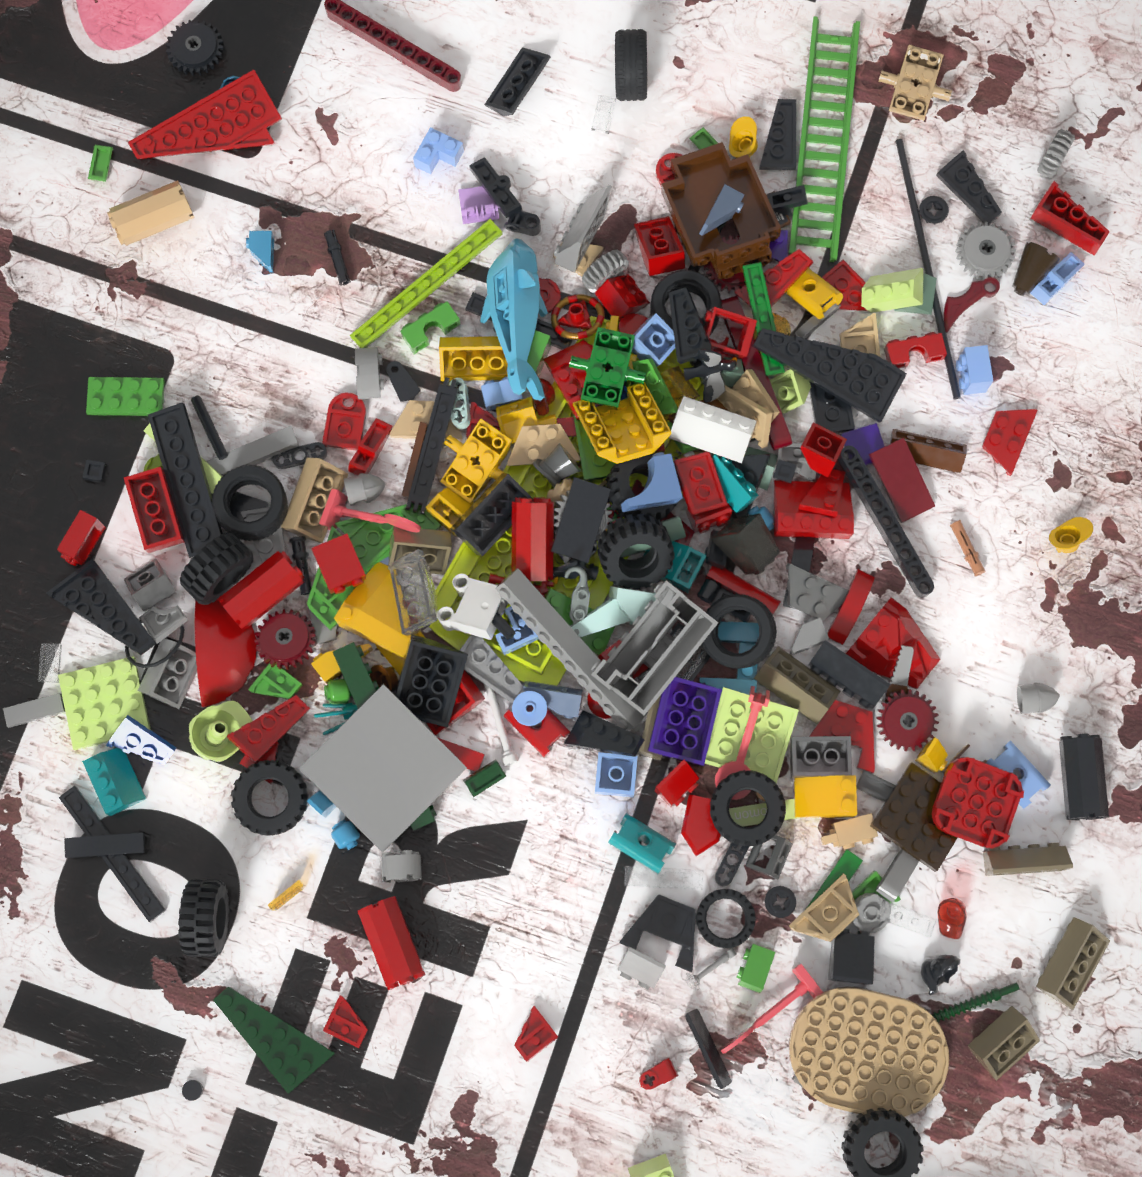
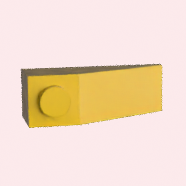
[311,644,373,684]
[915,737,948,774]

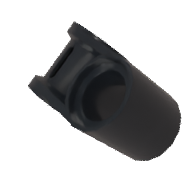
[504,211,541,236]

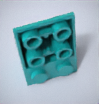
[643,541,707,593]

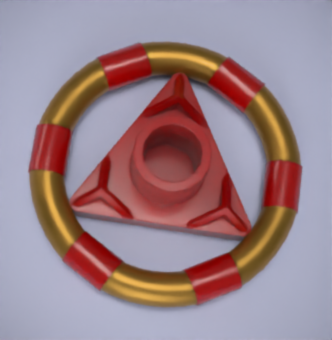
[551,294,605,340]

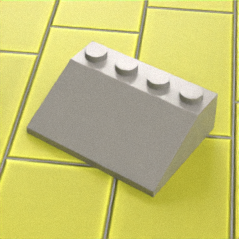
[554,185,612,273]

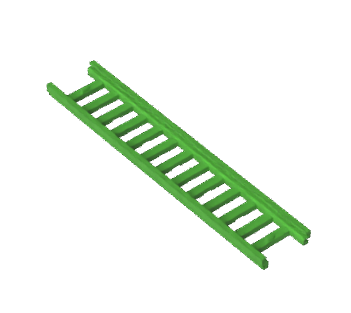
[788,16,860,263]

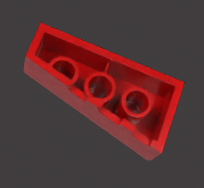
[1030,181,1110,256]

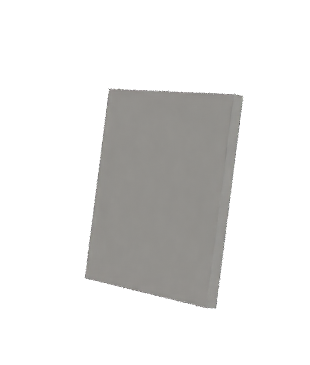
[299,684,467,853]

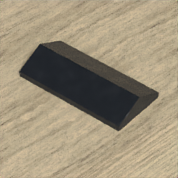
[484,47,551,116]

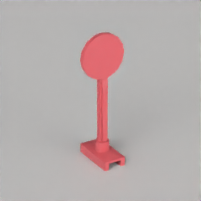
[319,489,421,533]
[715,686,770,800]
[721,964,823,1054]

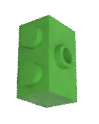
[736,944,775,993]

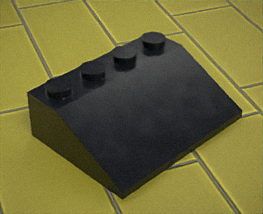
[395,634,468,728]

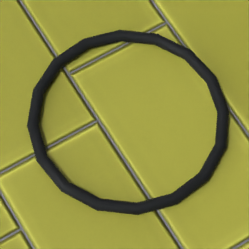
[125,620,185,668]

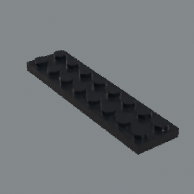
[148,403,223,558]

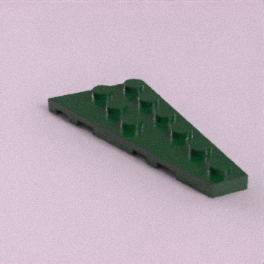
[213,987,335,1094]

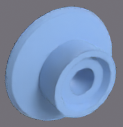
[512,691,547,726]

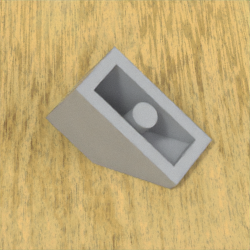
[790,617,829,655]

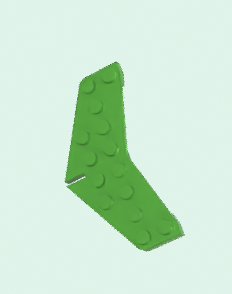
[307,504,441,631]

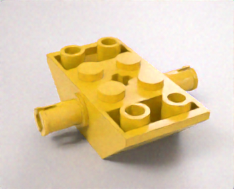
[440,418,512,503]

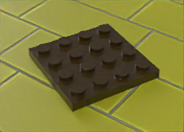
[870,762,957,872]

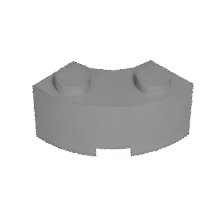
[355,347,384,399]

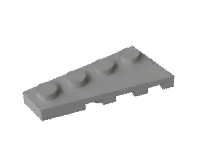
[241,507,286,563]

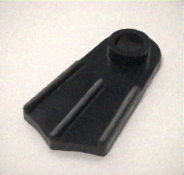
[386,361,421,402]

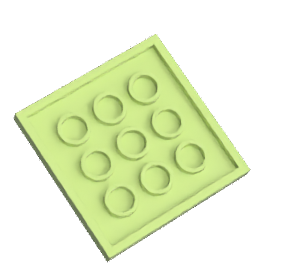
[58,656,151,750]
[705,687,799,784]

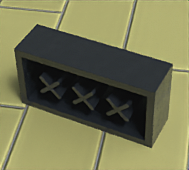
[450,473,533,556]

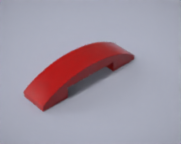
[827,569,875,645]

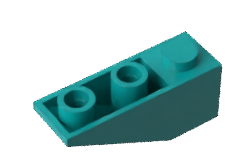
[713,454,759,513]

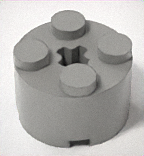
[381,850,422,882]

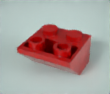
[595,274,650,321]
[686,503,732,534]

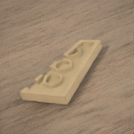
[717,385,773,448]

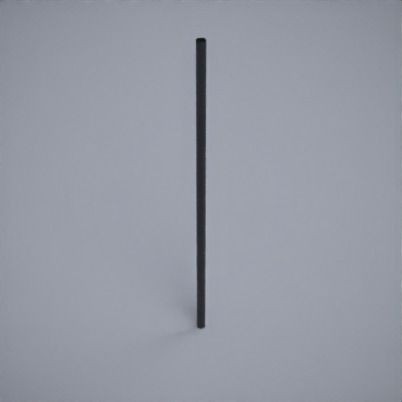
[895,139,961,400]

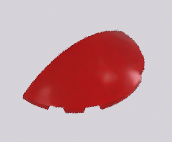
[195,600,257,707]

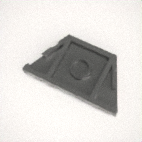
[786,563,848,621]

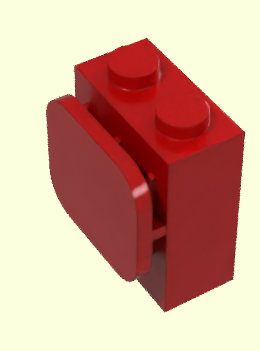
[311,533,366,594]

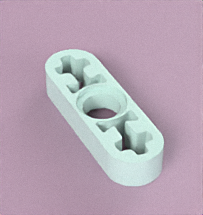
[449,378,471,430]

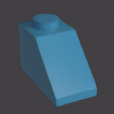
[246,231,274,272]
[307,790,336,818]

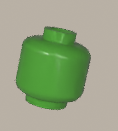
[324,679,352,705]

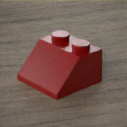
[800,422,847,477]
[654,760,699,808]

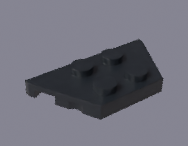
[729,454,770,523]

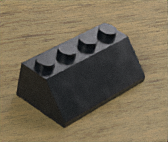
[808,640,891,709]

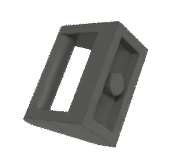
[745,835,793,880]

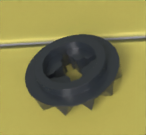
[919,196,949,225]
[764,886,796,918]

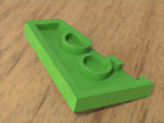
[632,358,678,415]

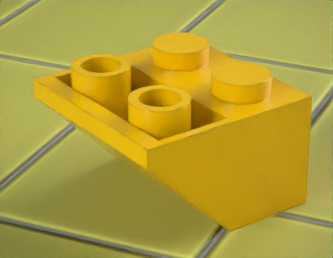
[426,487,474,537]

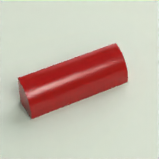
[705,566,781,615]

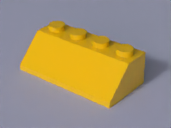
[439,336,508,381]

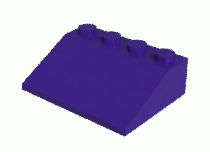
[648,677,722,766]

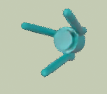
[314,703,358,735]

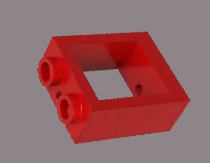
[704,307,757,359]
[57,510,106,566]

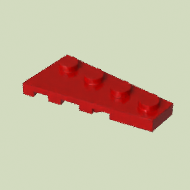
[734,249,813,308]
[227,695,310,764]

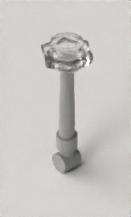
[685,948,737,990]

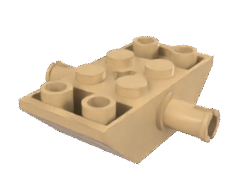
[878,45,952,121]

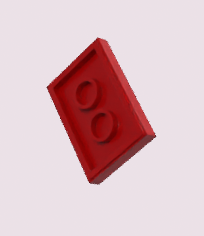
[673,451,728,516]

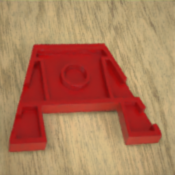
[809,700,875,773]

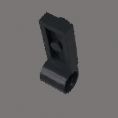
[697,578,752,622]

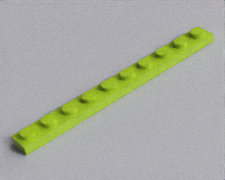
[350,219,503,348]

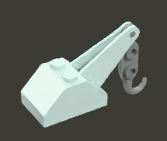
[565,566,656,637]

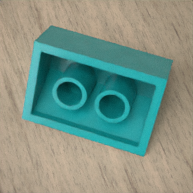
[82,748,146,816]

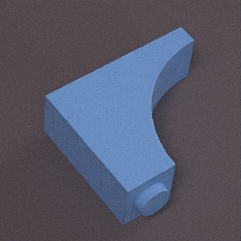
[621,452,683,512]

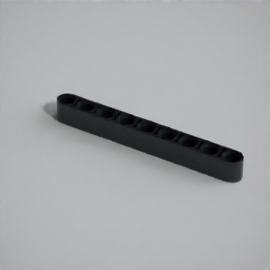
[838,446,934,598]

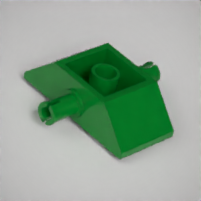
[569,327,646,408]

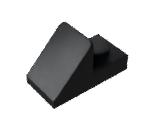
[768,185,808,216]

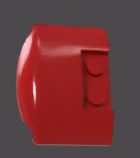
[544,340,610,420]

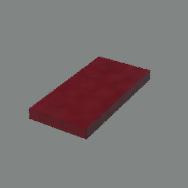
[869,438,935,523]

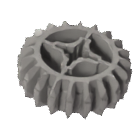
[1037,129,1075,179]
[582,250,629,293]

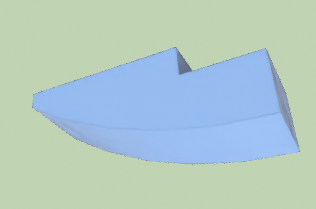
[1031,252,1085,305]

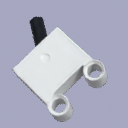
[437,574,516,640]

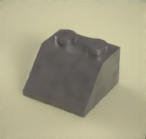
[124,558,176,612]

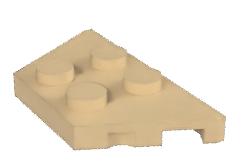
[839,313,881,357]
[390,400,463,441]
[507,424,580,466]
[789,874,859,942]

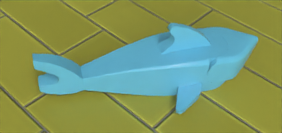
[480,238,548,401]

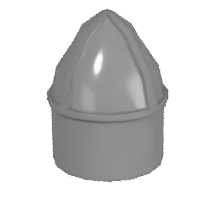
[344,473,386,506]
[1017,682,1060,714]

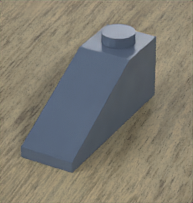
[699,184,744,236]
[523,681,583,719]

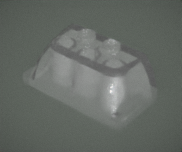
[389,549,438,635]

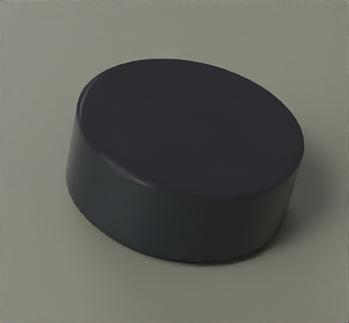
[182,1080,203,1101]

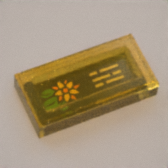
[268,880,306,911]

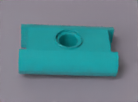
[608,813,676,874]

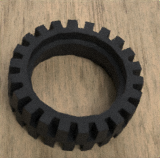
[696,889,756,948]

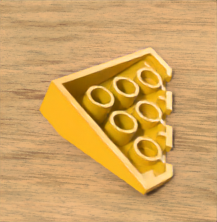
[334,562,411,658]

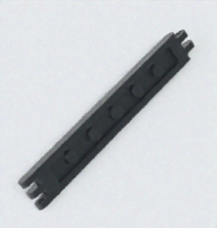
[406,377,458,515]

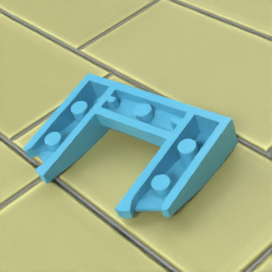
[699,622,759,695]

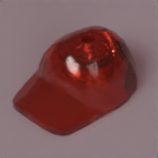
[533,377,555,416]
[937,898,967,939]

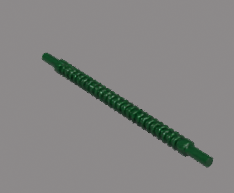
[932,982,1020,1024]

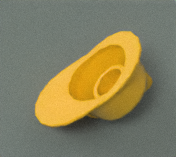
[729,116,758,158]
[1049,517,1093,553]

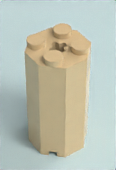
[107,180,195,246]

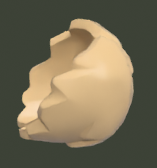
[546,478,572,508]

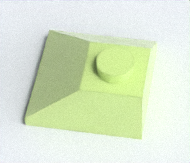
[770,369,811,414]

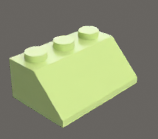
[861,268,923,313]

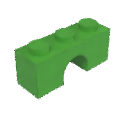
[400,301,461,354]

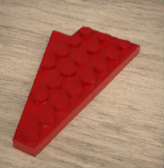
[127,70,282,159]

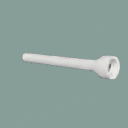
[484,684,519,766]

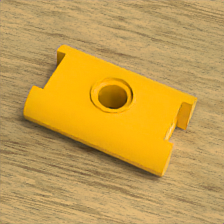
[786,268,843,319]

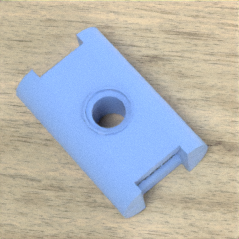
[986,740,1051,809]

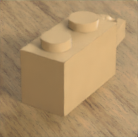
[821,813,878,850]

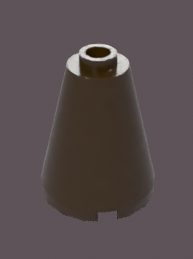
[1012,242,1060,296]

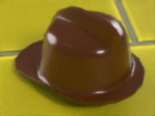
[370,665,398,692]

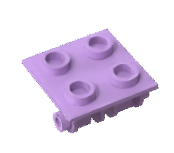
[458,186,499,224]

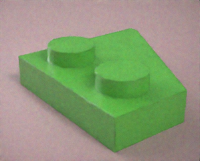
[248,663,302,700]

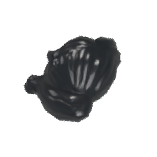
[921,954,961,995]

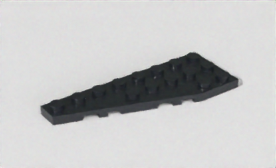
[752,329,907,423]

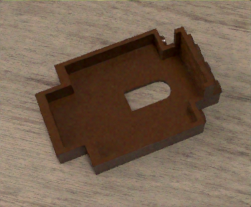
[661,142,781,280]

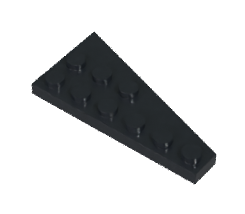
[46,558,157,655]

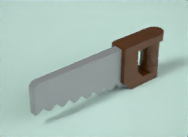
[884,645,914,703]

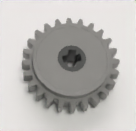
[955,222,1016,280]

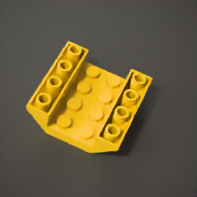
[573,382,671,464]

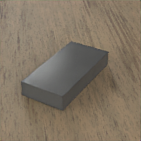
[856,770,895,802]

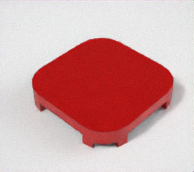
[932,757,1024,849]

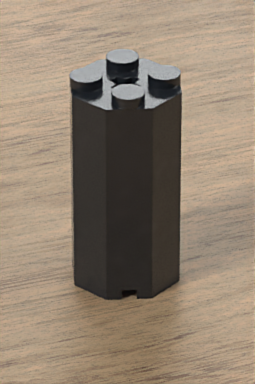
[1059,734,1109,821]

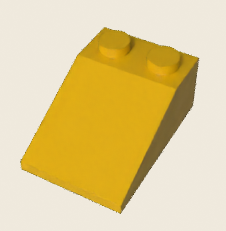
[794,775,857,818]

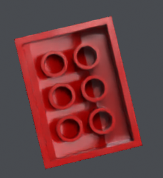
[774,480,854,539]

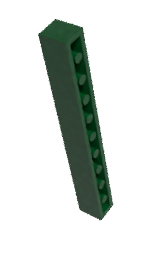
[333,642,437,831]

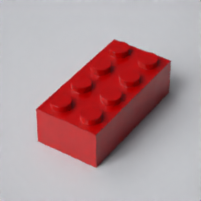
[124,466,185,553]

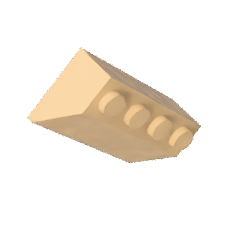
[281,458,348,543]

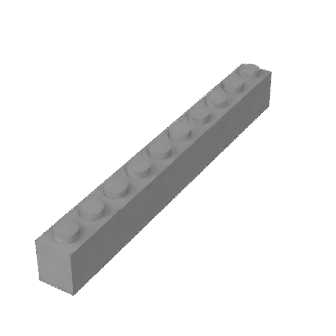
[495,569,647,731]

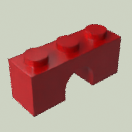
[884,332,947,368]

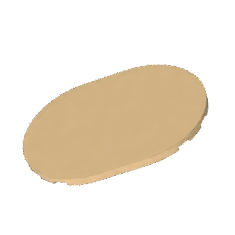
[789,987,949,1117]

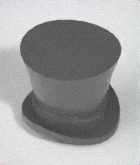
[533,443,581,488]

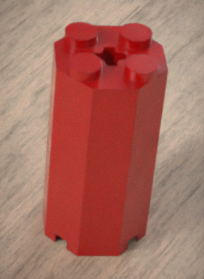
[511,497,554,581]
[217,551,305,631]
[358,896,426,991]

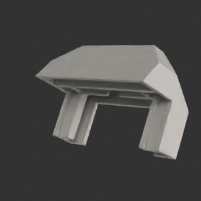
[591,580,718,715]

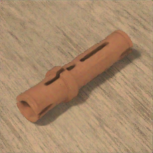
[950,520,986,577]

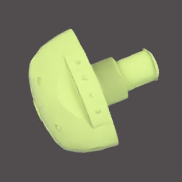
[189,701,252,762]

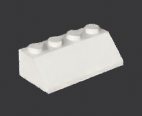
[669,396,756,463]

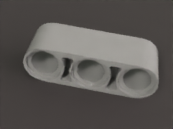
[876,849,919,902]

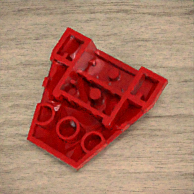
[846,597,941,690]

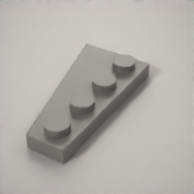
[460,635,525,704]

